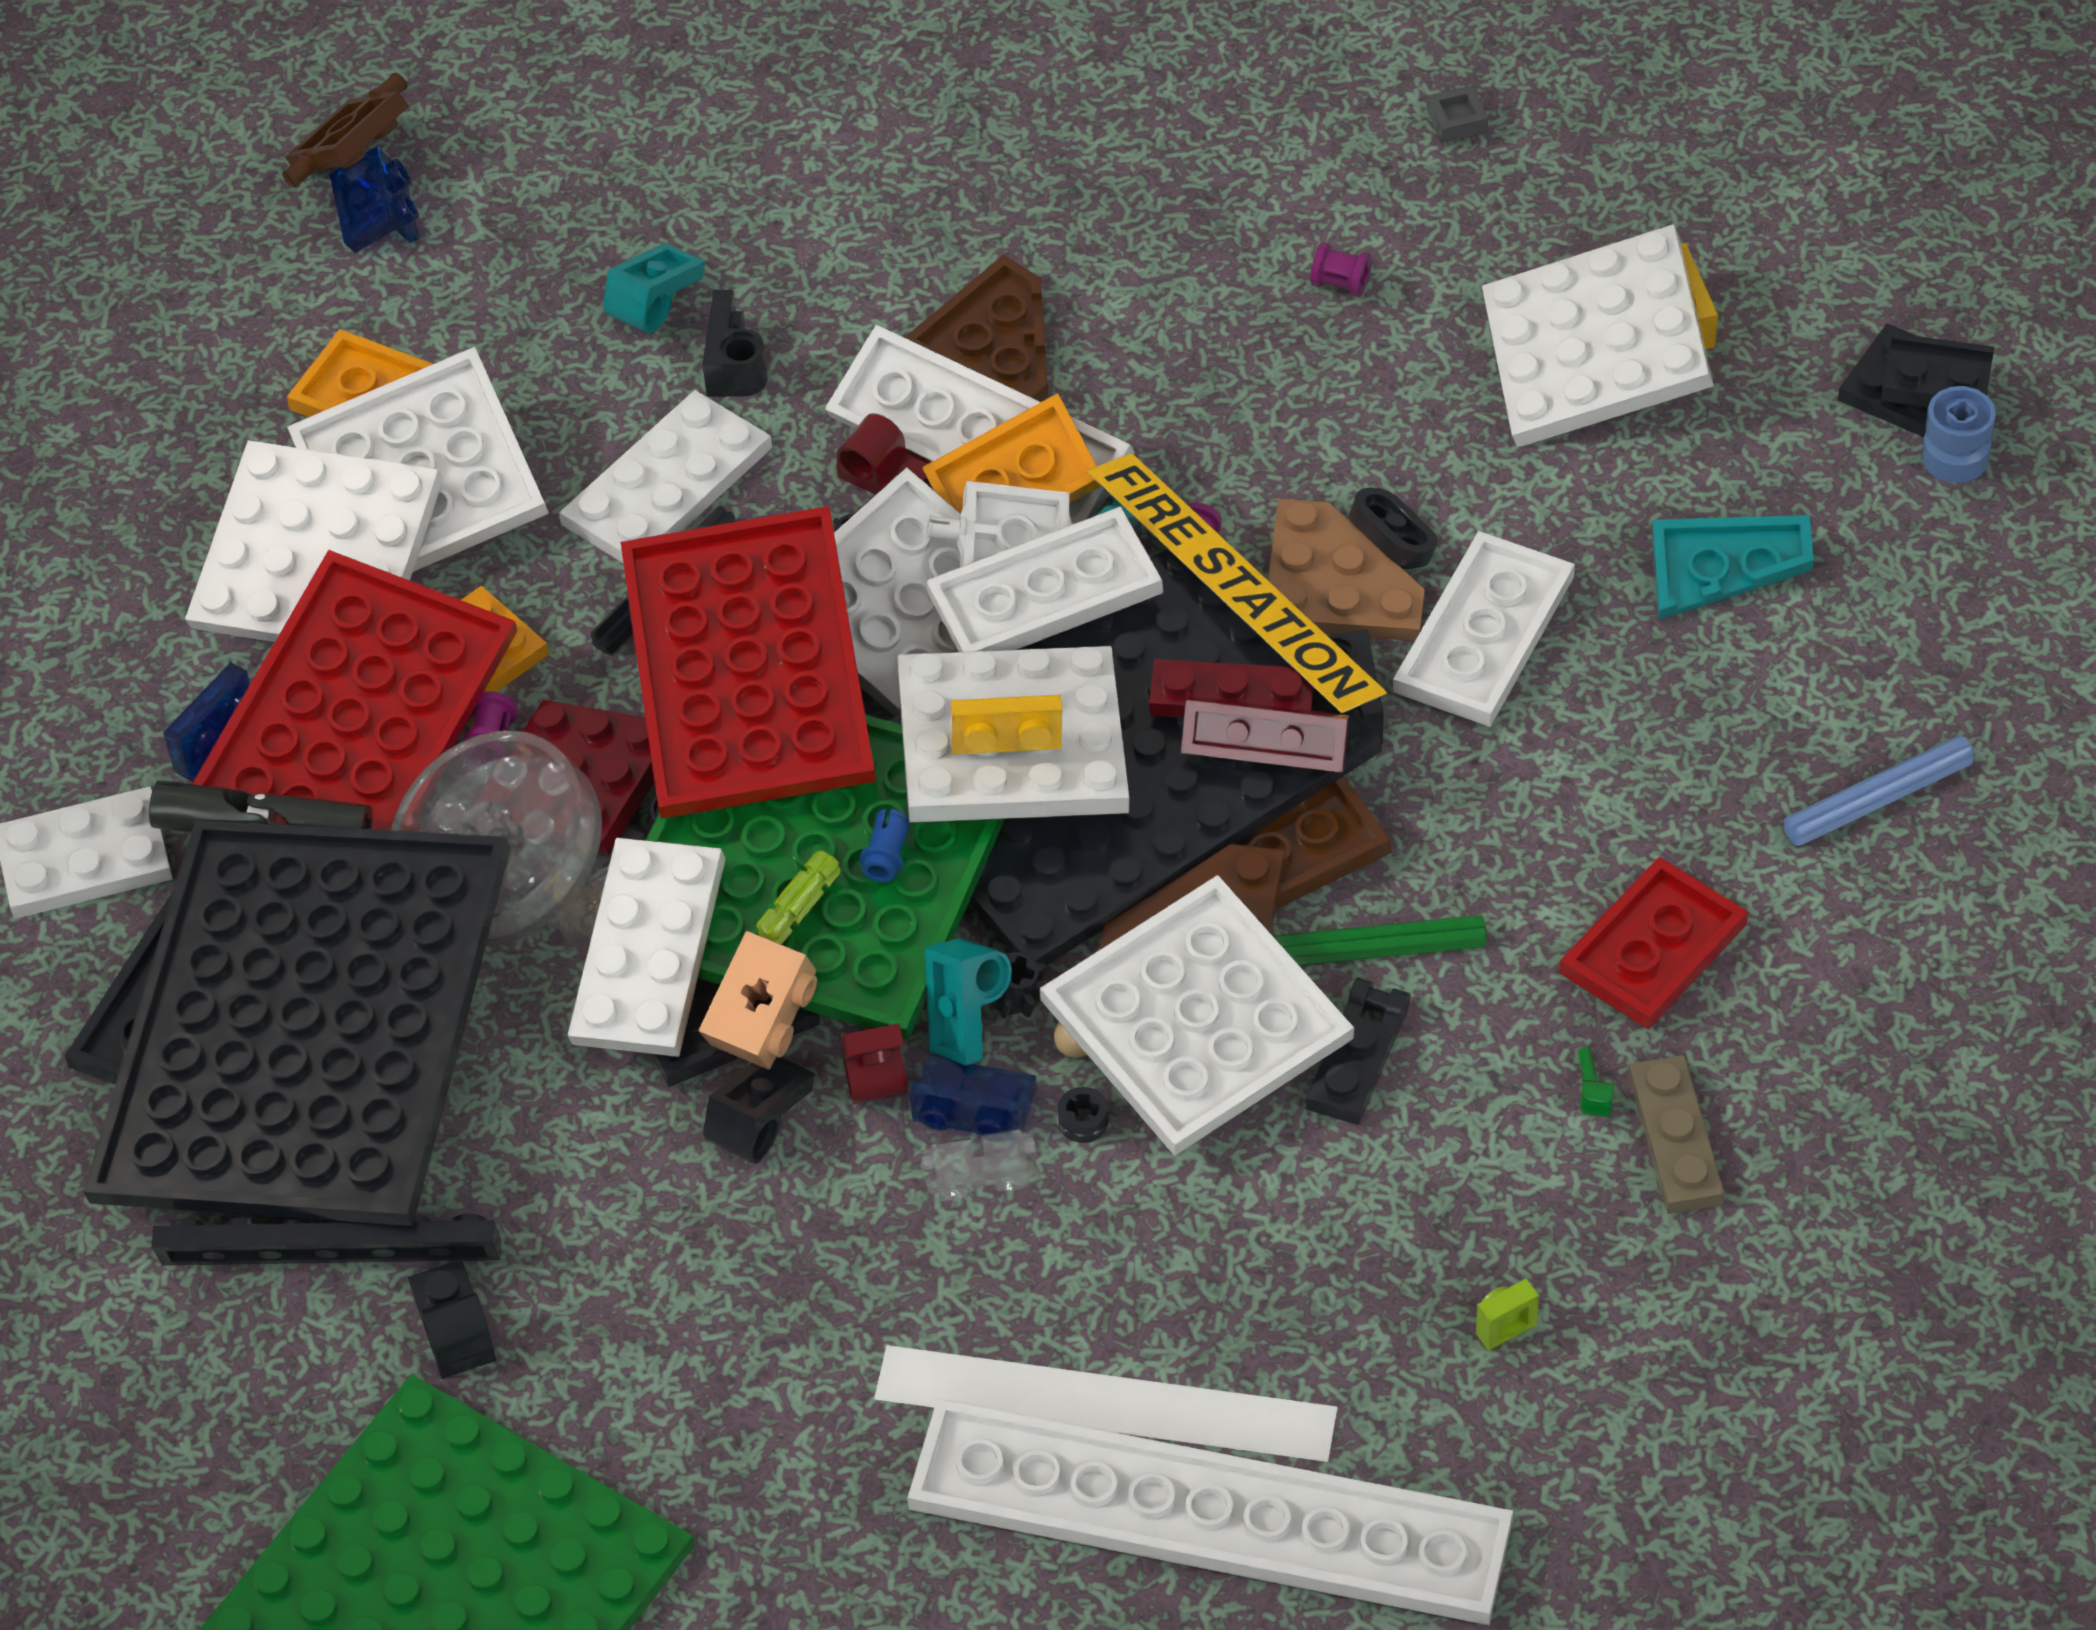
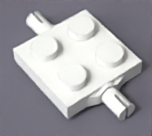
[926,481,1073,567]

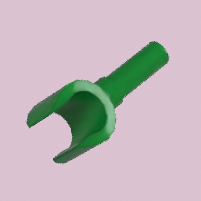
[1578,1047,1614,1117]

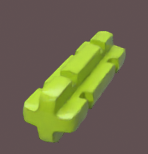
[756,850,841,945]

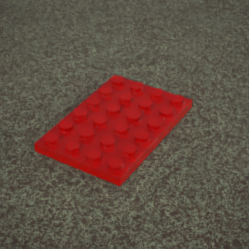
[620,506,876,819]
[192,549,518,831]

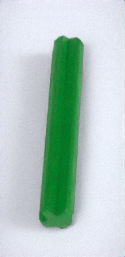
[1273,915,1487,965]

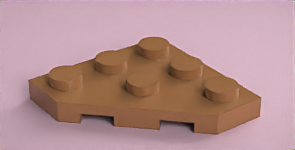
[1268,499,1425,641]

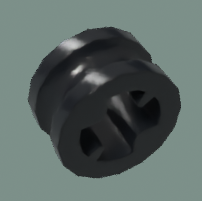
[1057,1087,1108,1143]

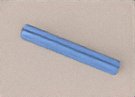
[1783,736,1975,846]

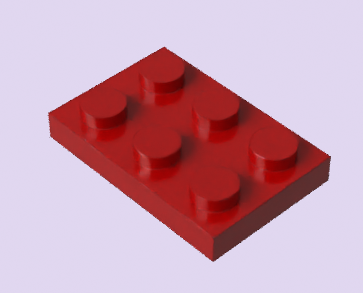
[1559,856,1748,1030]

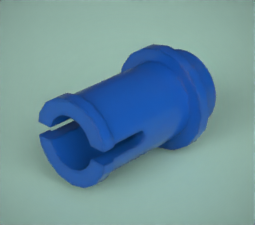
[859,809,911,882]

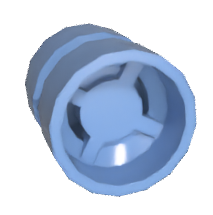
[1922,386,1996,483]

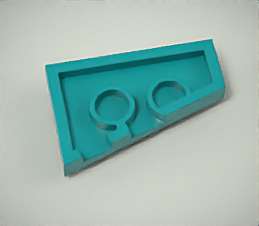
[1651,515,1814,620]

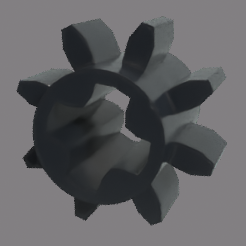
[988,948,1046,1019]

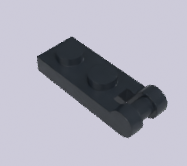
[1306,978,1411,1125]

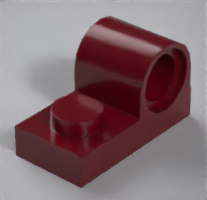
[836,413,934,495]
[839,1023,908,1105]

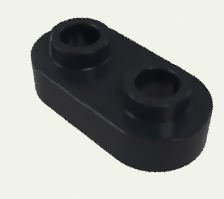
[1349,488,1437,569]

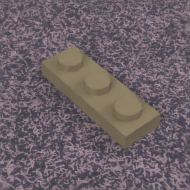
[1628,1055,1724,1214]

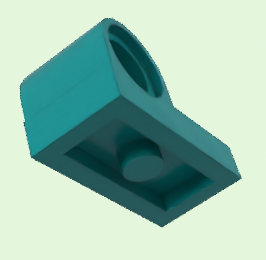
[603,243,705,334]
[925,938,1012,1066]

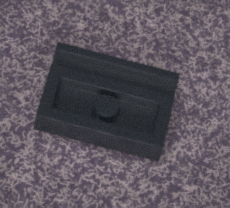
[1881,333,1994,407]

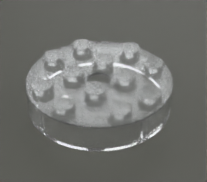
[391,731,602,946]

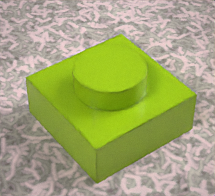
[1476,1279,1539,1351]

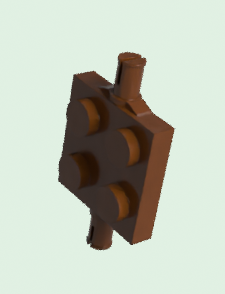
[282,72,409,188]

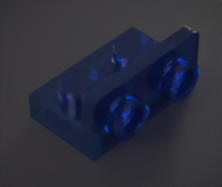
[329,146,419,253]
[163,662,250,782]
[909,1056,1037,1141]

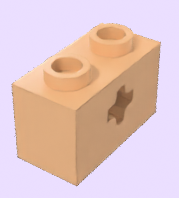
[698,931,817,1070]

